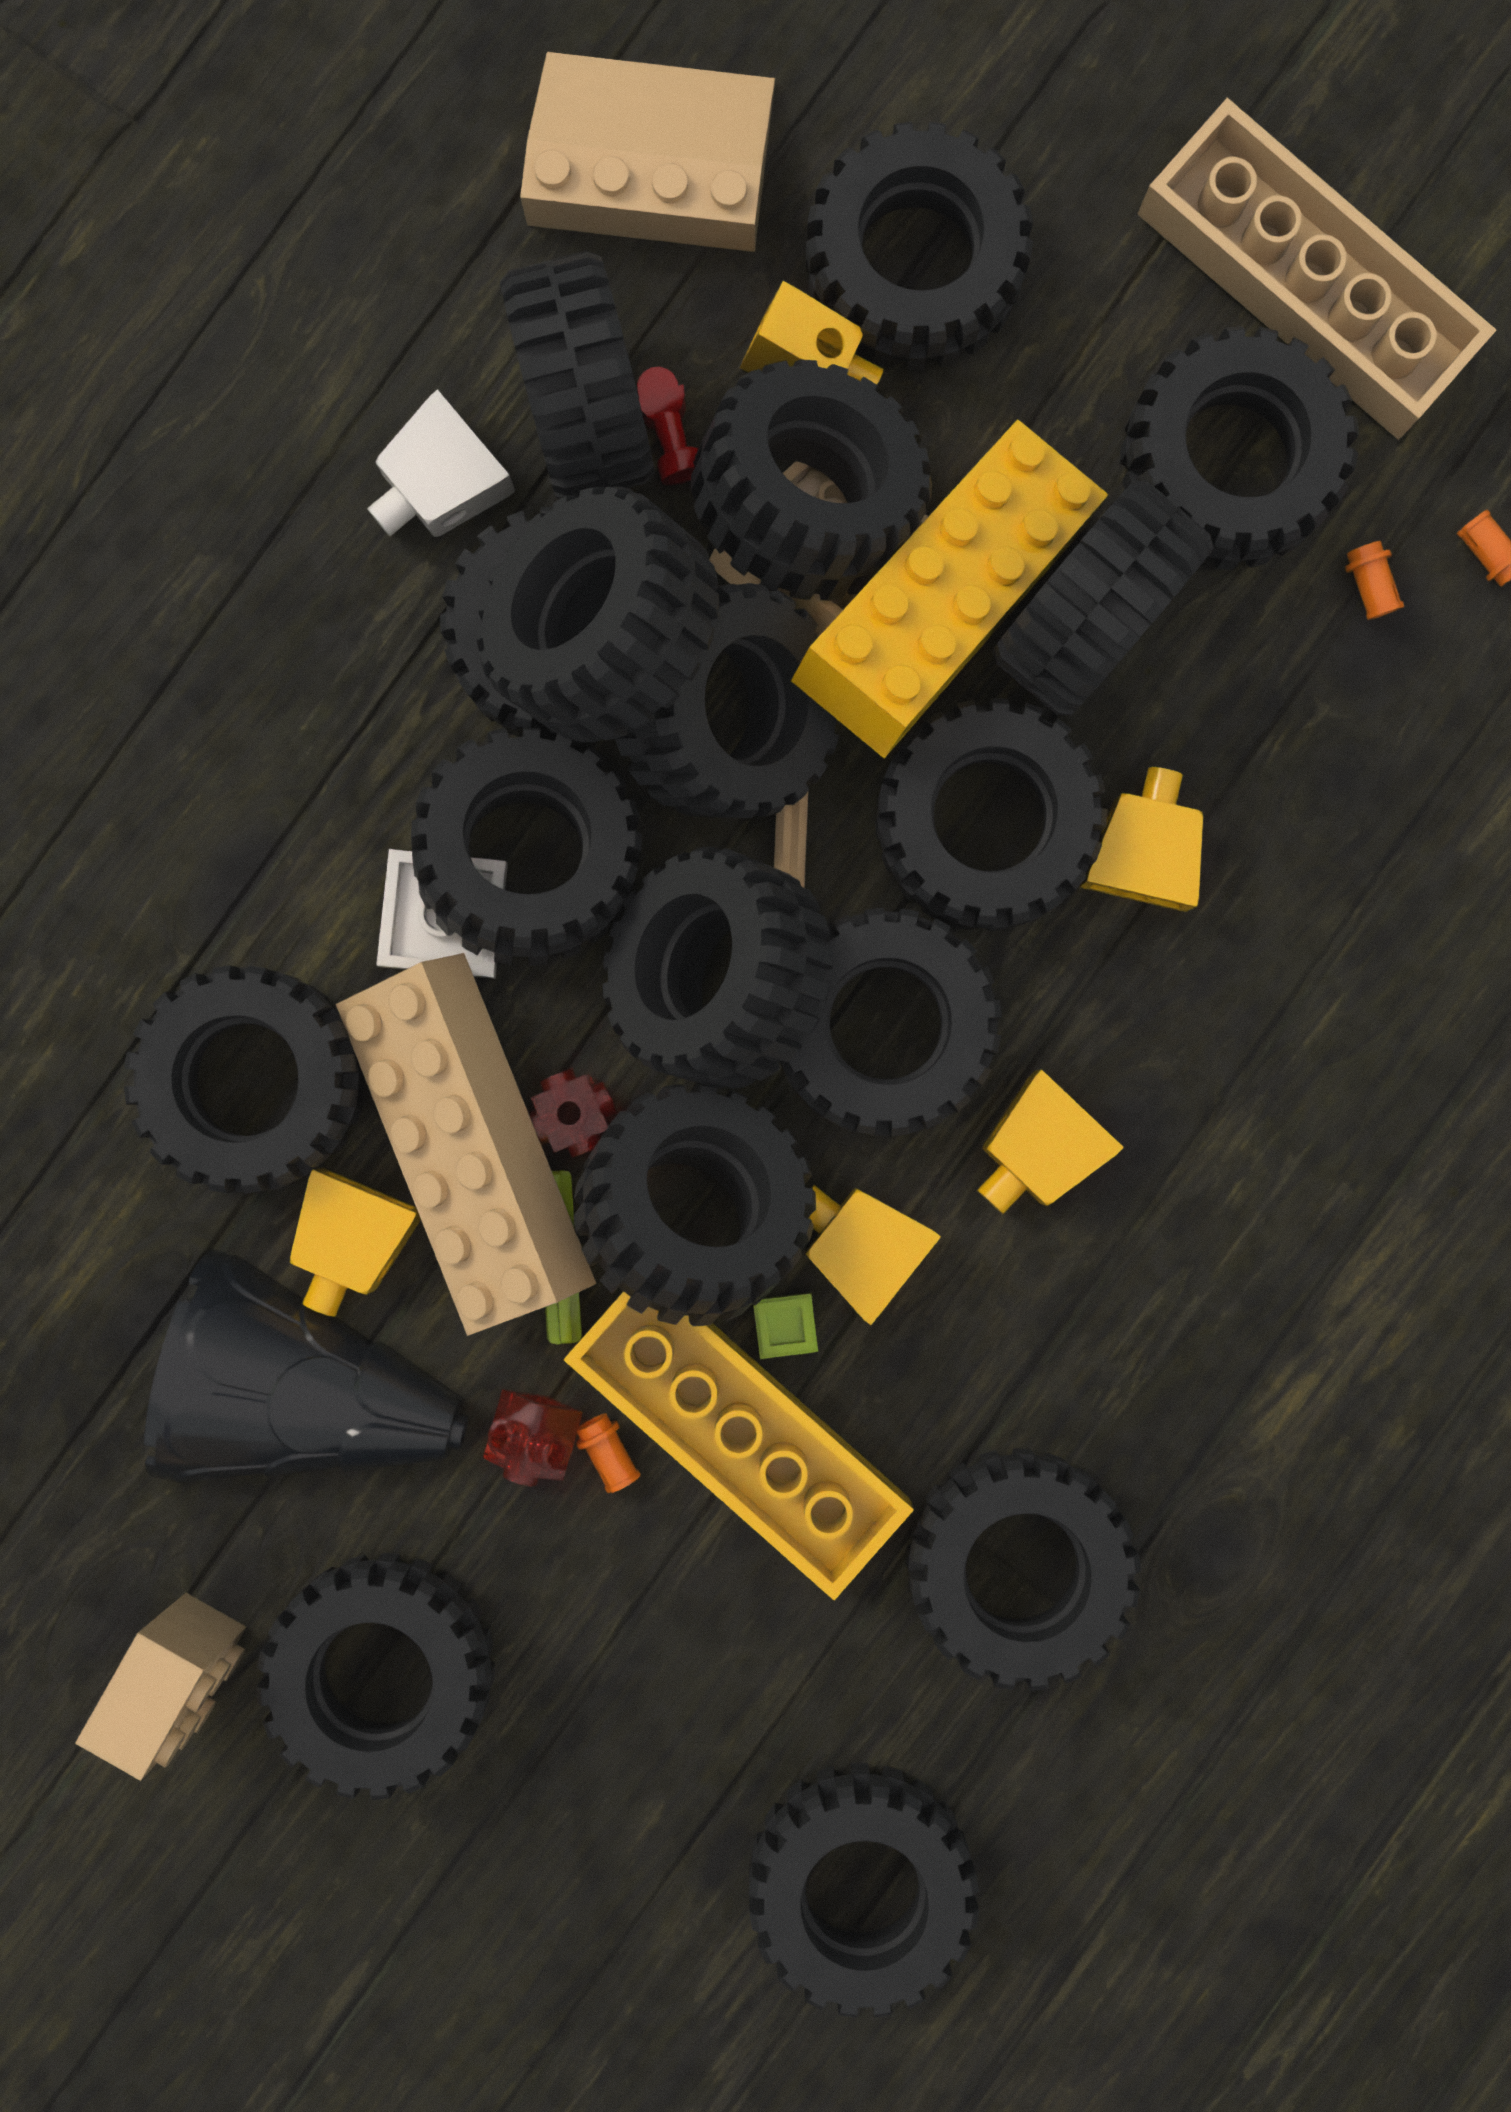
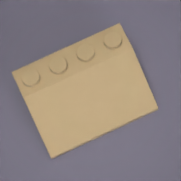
[520,52,775,252]

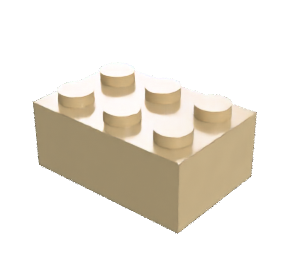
[75,1593,246,1781]

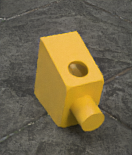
[740,281,884,385]
[1079,767,1203,912]
[977,1070,1124,1214]
[290,1168,421,1317]
[805,1185,941,1325]

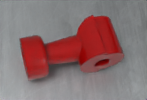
[637,367,698,485]

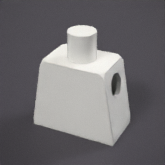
[367,389,515,537]

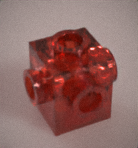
[528,1069,617,1158]
[483,1389,583,1486]

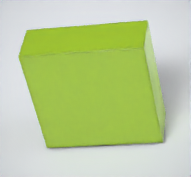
[754,1292,818,1359]

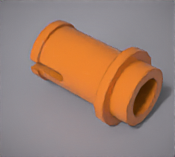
[1456,509,1511,587]
[1345,541,1405,620]
[575,1413,641,1493]

